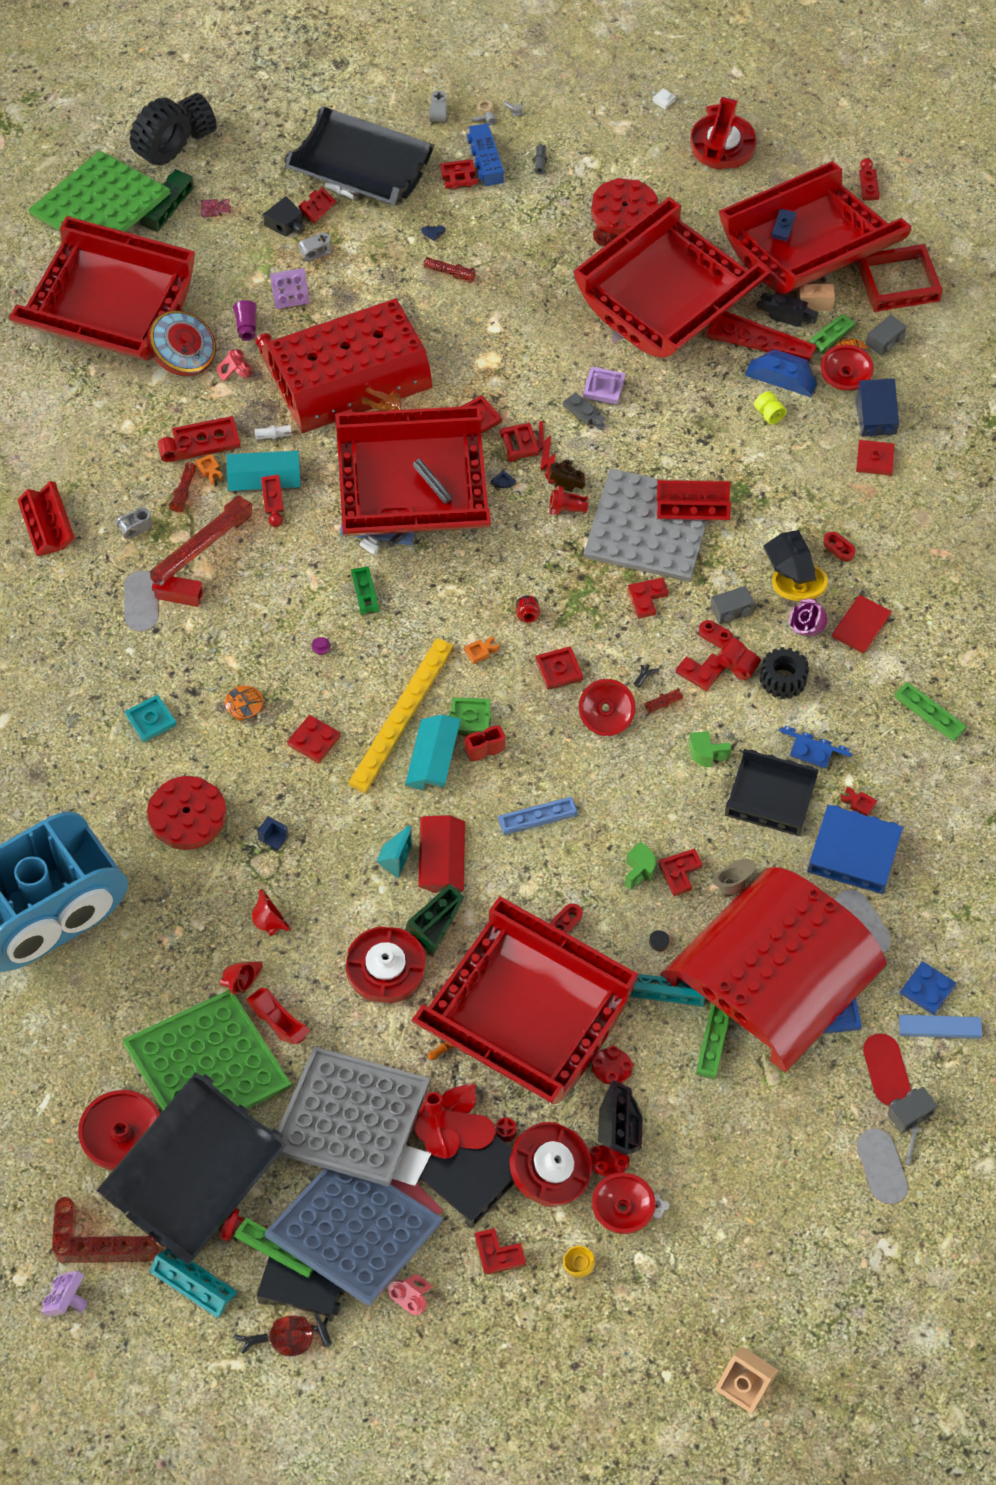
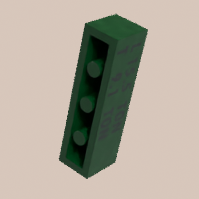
[140,169,194,232]

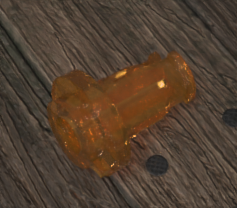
[362,387,402,411]

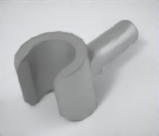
[503,101,523,117]
[472,111,496,125]

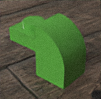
[689,731,731,767]
[625,841,656,890]

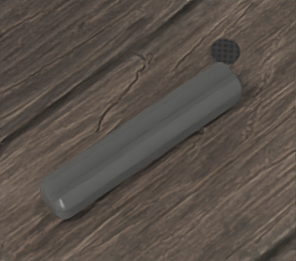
[413,459,452,504]

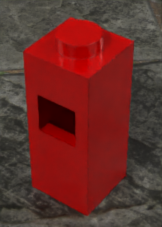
[152,574,203,607]

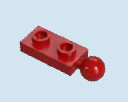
[859,158,880,201]
[261,475,284,527]

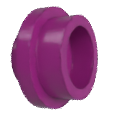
[312,637,330,655]

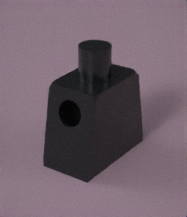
[263,196,305,236]

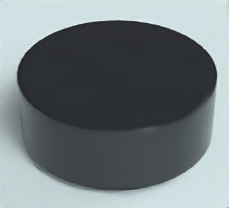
[649,930,669,951]

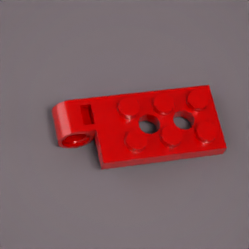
[157,416,241,462]

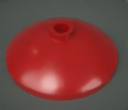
[820,344,874,391]
[578,679,636,736]
[592,1173,655,1234]

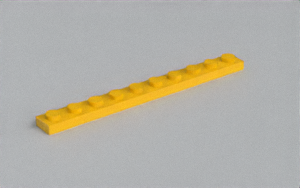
[349,638,454,793]

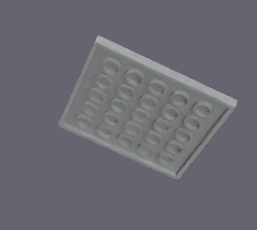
[583,468,708,582]
[277,1046,431,1186]

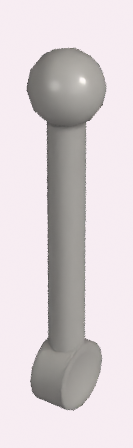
[905,1126,919,1166]

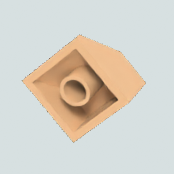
[796,282,835,311]
[715,1346,779,1414]

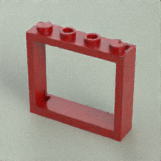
[857,244,943,312]

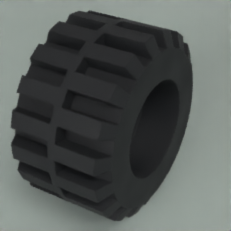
[178,93,217,140]
[760,647,809,699]

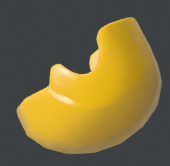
[563,1246,595,1278]

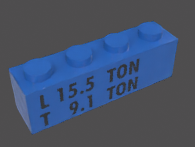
[466,123,504,187]

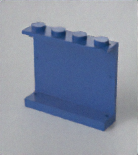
[807,805,903,895]

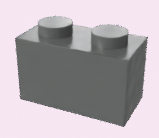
[866,315,906,356]
[710,585,755,624]
[887,1086,938,1134]

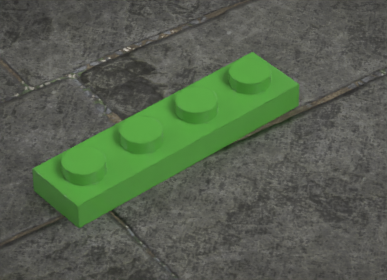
[894,682,967,742]
[696,1003,729,1079]
[235,1218,314,1278]

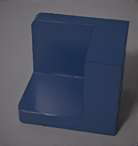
[257,816,289,850]

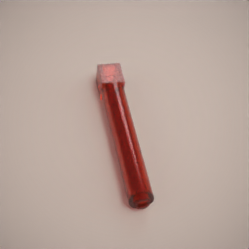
[150,495,252,585]

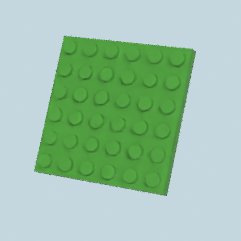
[28,150,171,232]
[122,990,292,1110]

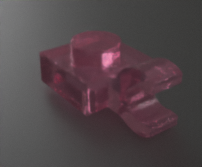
[201,199,231,217]

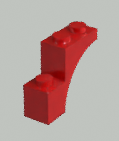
[703,97,738,163]
[246,987,310,1044]

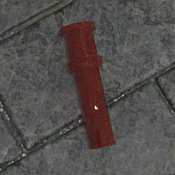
[424,257,476,283]
[169,462,197,513]

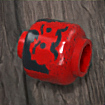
[515,595,540,623]

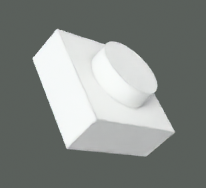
[653,88,676,110]

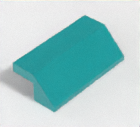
[226,450,301,491]
[405,714,461,790]

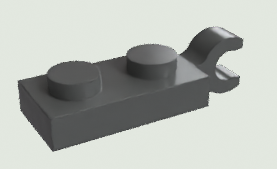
[563,392,606,430]

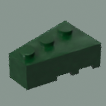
[405,884,464,957]

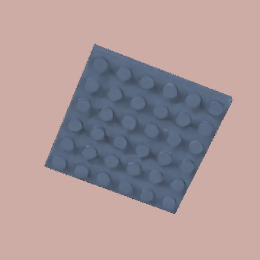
[265,1168,443,1307]

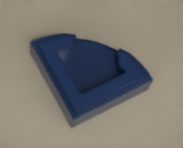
[421,225,445,241]
[491,470,516,488]

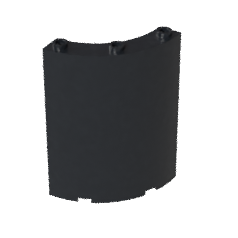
[285,106,435,205]
[96,1072,287,1265]

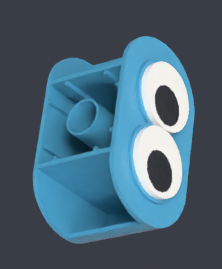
[0,812,128,972]

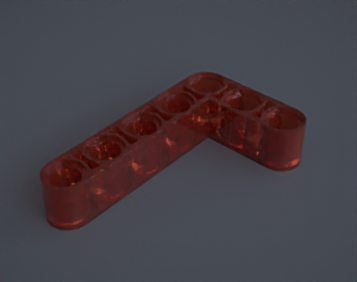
[52,1197,159,1263]

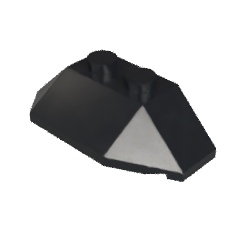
[763,530,816,584]
[598,1080,643,1156]

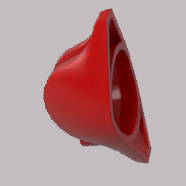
[252,889,292,936]
[220,961,263,994]

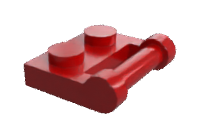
[499,423,539,462]

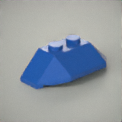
[745,349,817,397]

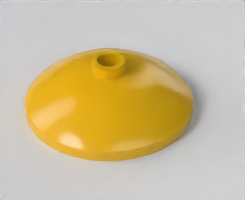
[772,565,828,602]

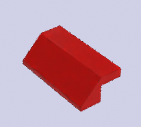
[657,479,731,520]
[17,481,75,556]
[418,815,465,893]

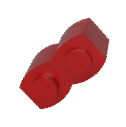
[716,637,761,681]
[465,725,506,761]

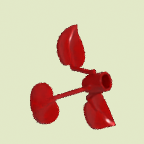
[413,1084,476,1159]

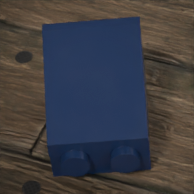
[855,378,899,437]

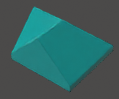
[376,825,413,878]

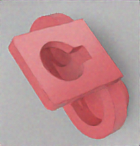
[216,349,251,381]
[388,1274,432,1315]

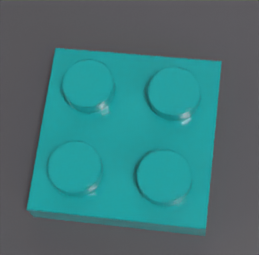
[124,694,177,743]

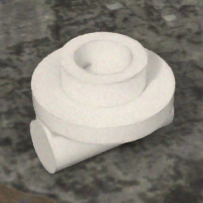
[360,535,380,555]

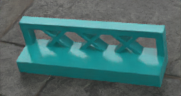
[630,974,705,1007]
[149,1248,238,1318]

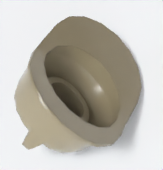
[712,859,756,897]

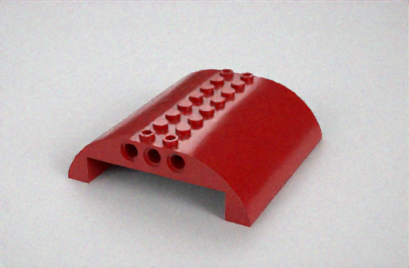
[719,161,911,294]
[573,197,771,357]
[9,216,195,361]
[335,405,491,537]
[660,867,887,1073]
[411,896,638,1105]

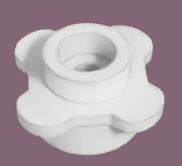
[653,1194,669,1219]

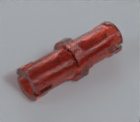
[644,688,683,714]

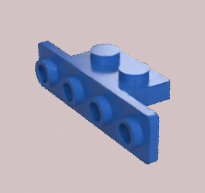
[778,725,853,768]

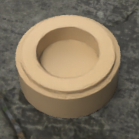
[477,100,493,116]

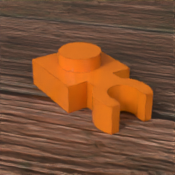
[195,454,223,485]
[464,637,499,664]

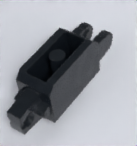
[757,292,819,327]

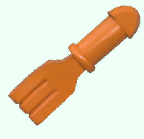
[428,1042,454,1060]

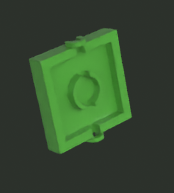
[449,697,491,735]

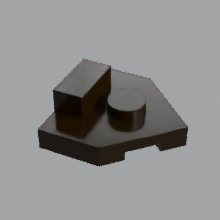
[549,459,585,492]

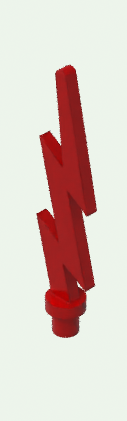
[537,421,556,484]

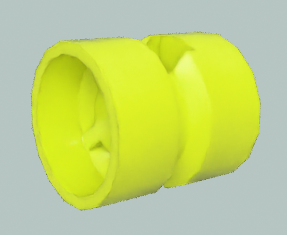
[754,391,787,425]

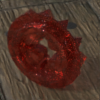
[593,226,619,246]

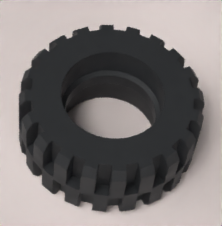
[129,98,192,165]

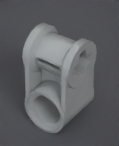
[429,90,447,122]
[298,233,332,262]
[116,507,153,539]

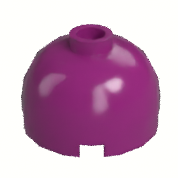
[789,599,828,637]

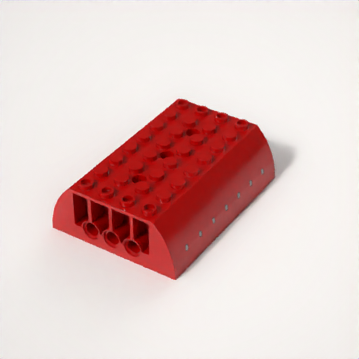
[262,298,433,434]

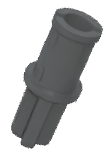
[534,143,547,175]

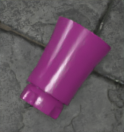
[233,300,257,341]

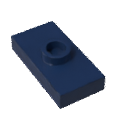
[771,208,797,242]

